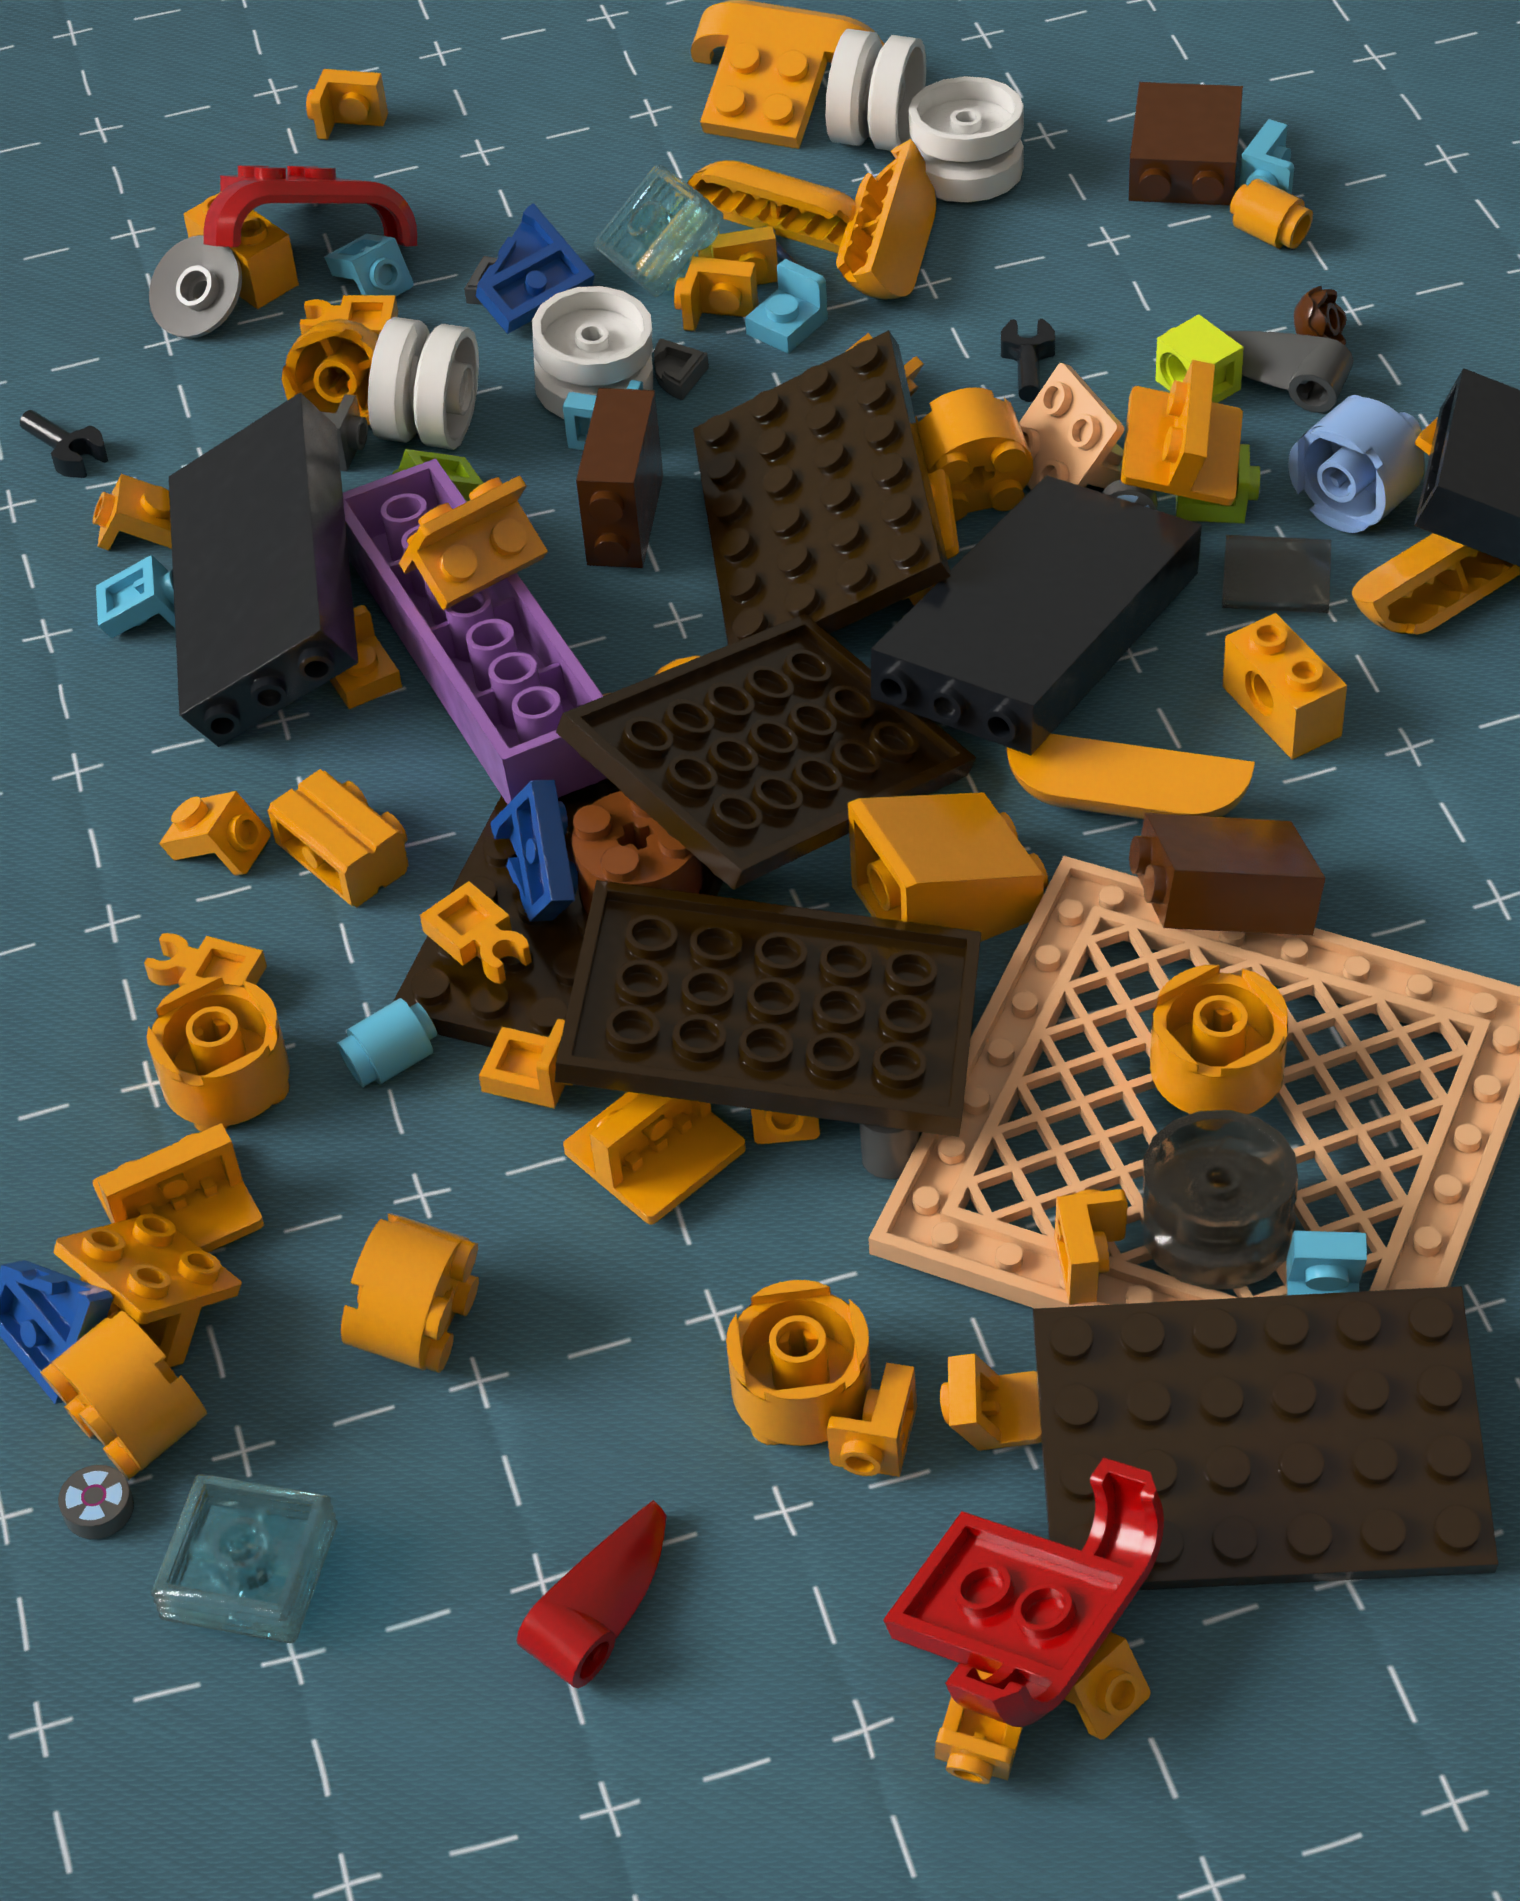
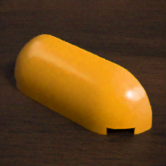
[836,139,936,299]
[679,160,856,253]
[1352,533,1520,635]
[1007,734,1255,819]

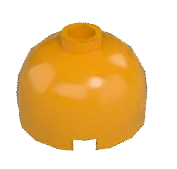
[281,319,379,425]

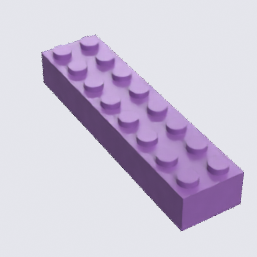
[343,458,607,805]

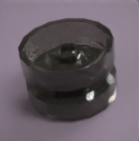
[1142,1110,1298,1289]

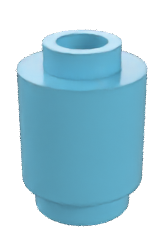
[336,998,437,1087]

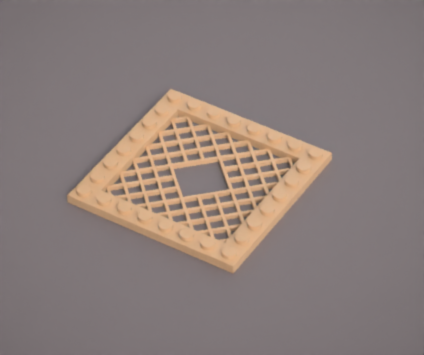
[869,856,1520,1309]

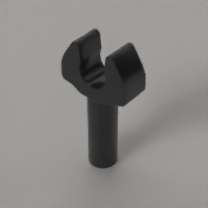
[1001,319,1055,402]
[20,410,108,478]

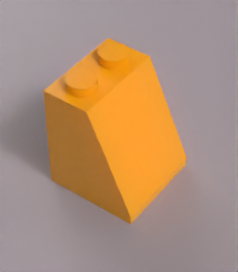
[848,792,1049,942]

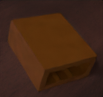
[1129,82,1243,205]
[576,388,663,568]
[1129,813,1326,936]

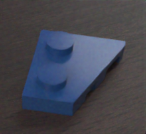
[476,203,595,334]
[490,780,578,922]
[0,1260,114,1404]

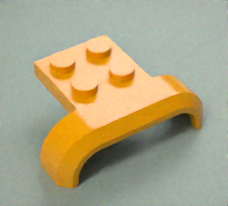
[691,0,884,149]

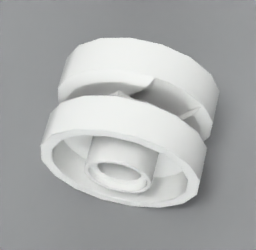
[825,29,926,151]
[908,76,1024,203]
[532,286,653,419]
[368,317,479,450]

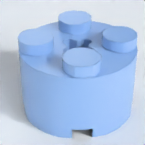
[1288,395,1425,533]

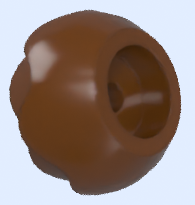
[1294,286,1347,345]

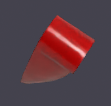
[516,1500,667,1689]

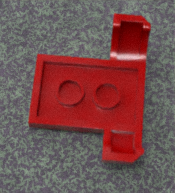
[203,165,417,247]
[883,1458,1164,1727]

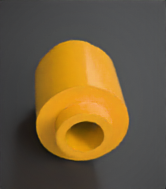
[1230,179,1313,249]

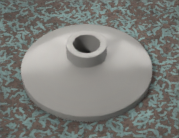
[149,235,242,339]

